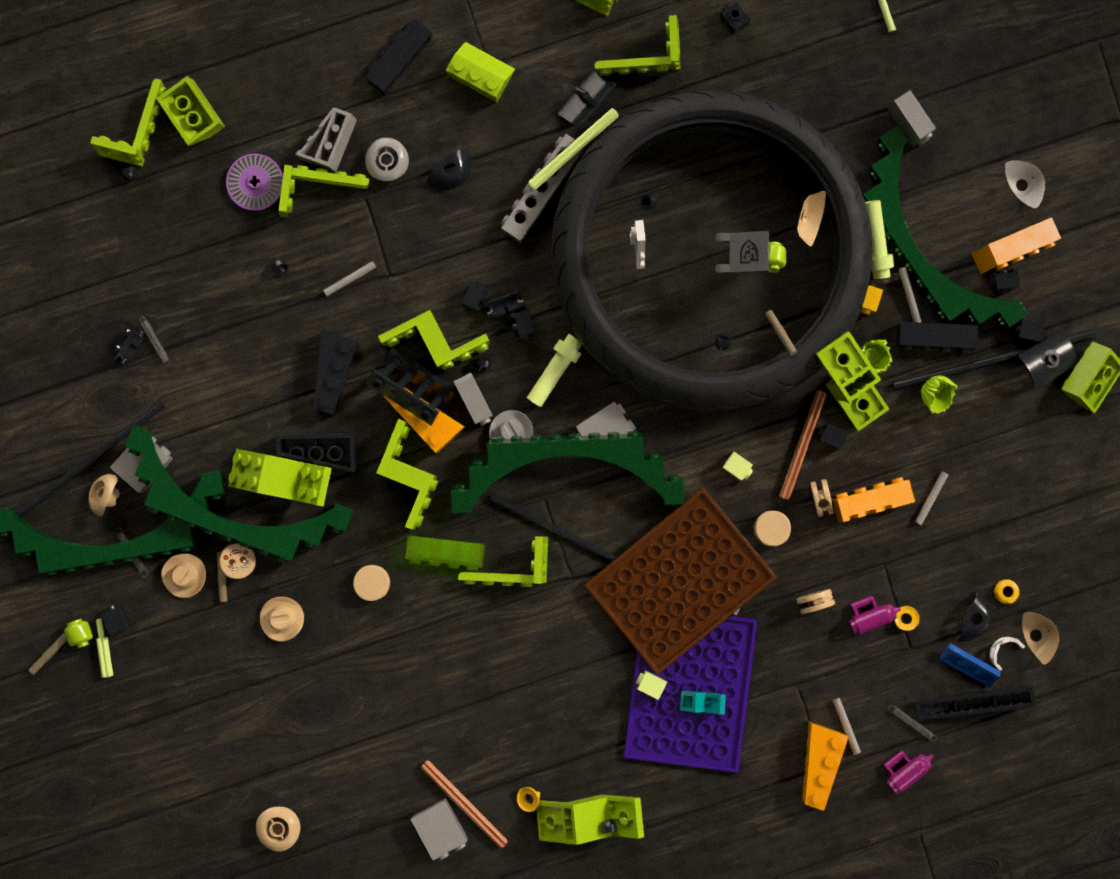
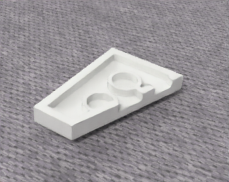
[629,220,645,269]

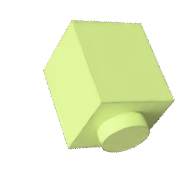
[722,452,753,481]
[636,670,667,700]

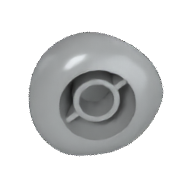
[365,138,409,181]
[489,410,533,439]

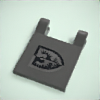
[715,231,769,274]

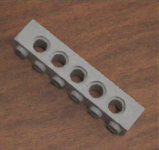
[501,134,585,244]

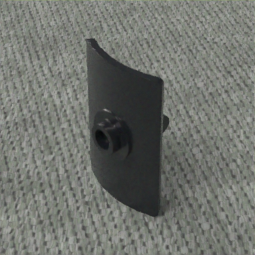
[558,70,616,128]
[1018,331,1078,389]

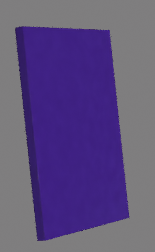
[623,616,758,773]

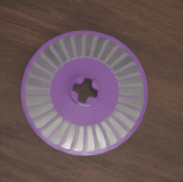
[226,154,283,211]

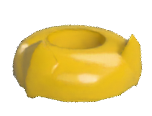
[994,579,1019,605]
[894,606,919,631]
[517,787,540,812]

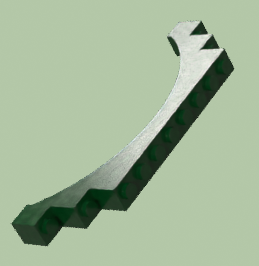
[863,125,1029,329]
[125,425,353,563]
[451,431,684,513]
[0,471,226,576]

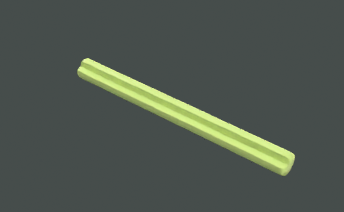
[528,108,618,190]

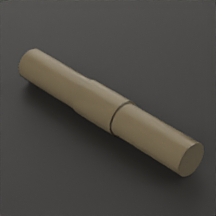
[765,310,797,356]
[217,552,227,602]
[29,633,67,674]

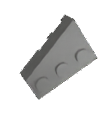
[295,108,357,172]

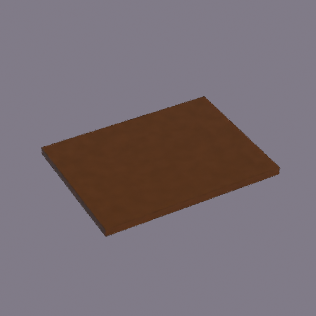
[584,488,777,675]

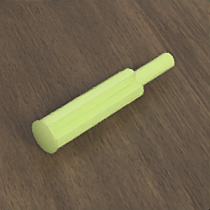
[96,619,113,678]

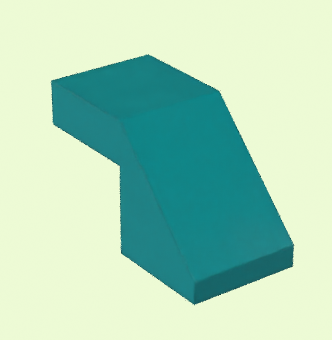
[680,691,726,714]

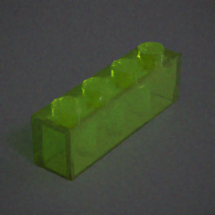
[405,535,485,571]

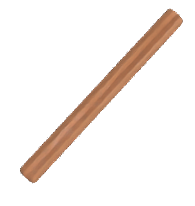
[780,390,826,500]
[421,760,508,848]

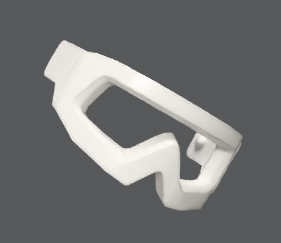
[990,637,1025,671]

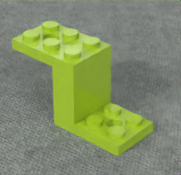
[378,310,490,371]
[815,331,889,431]
[377,419,438,530]
[228,449,332,506]
[536,795,644,845]

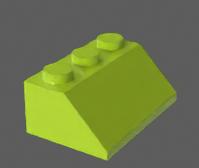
[446,42,515,102]
[156,76,225,146]
[1062,341,1120,414]

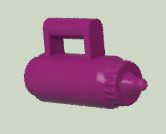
[849,595,901,635]
[883,750,934,794]

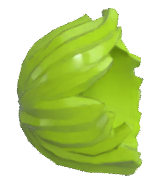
[860,340,892,374]
[921,375,958,414]

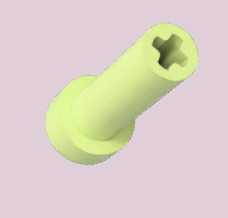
[865,200,894,279]
[527,334,582,407]

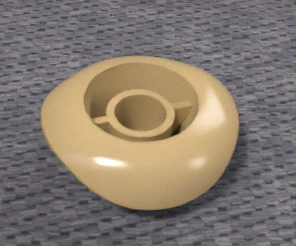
[89,474,119,516]
[162,554,206,598]
[260,597,304,641]
[256,807,300,852]

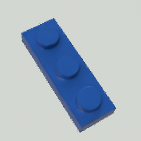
[939,643,1001,688]

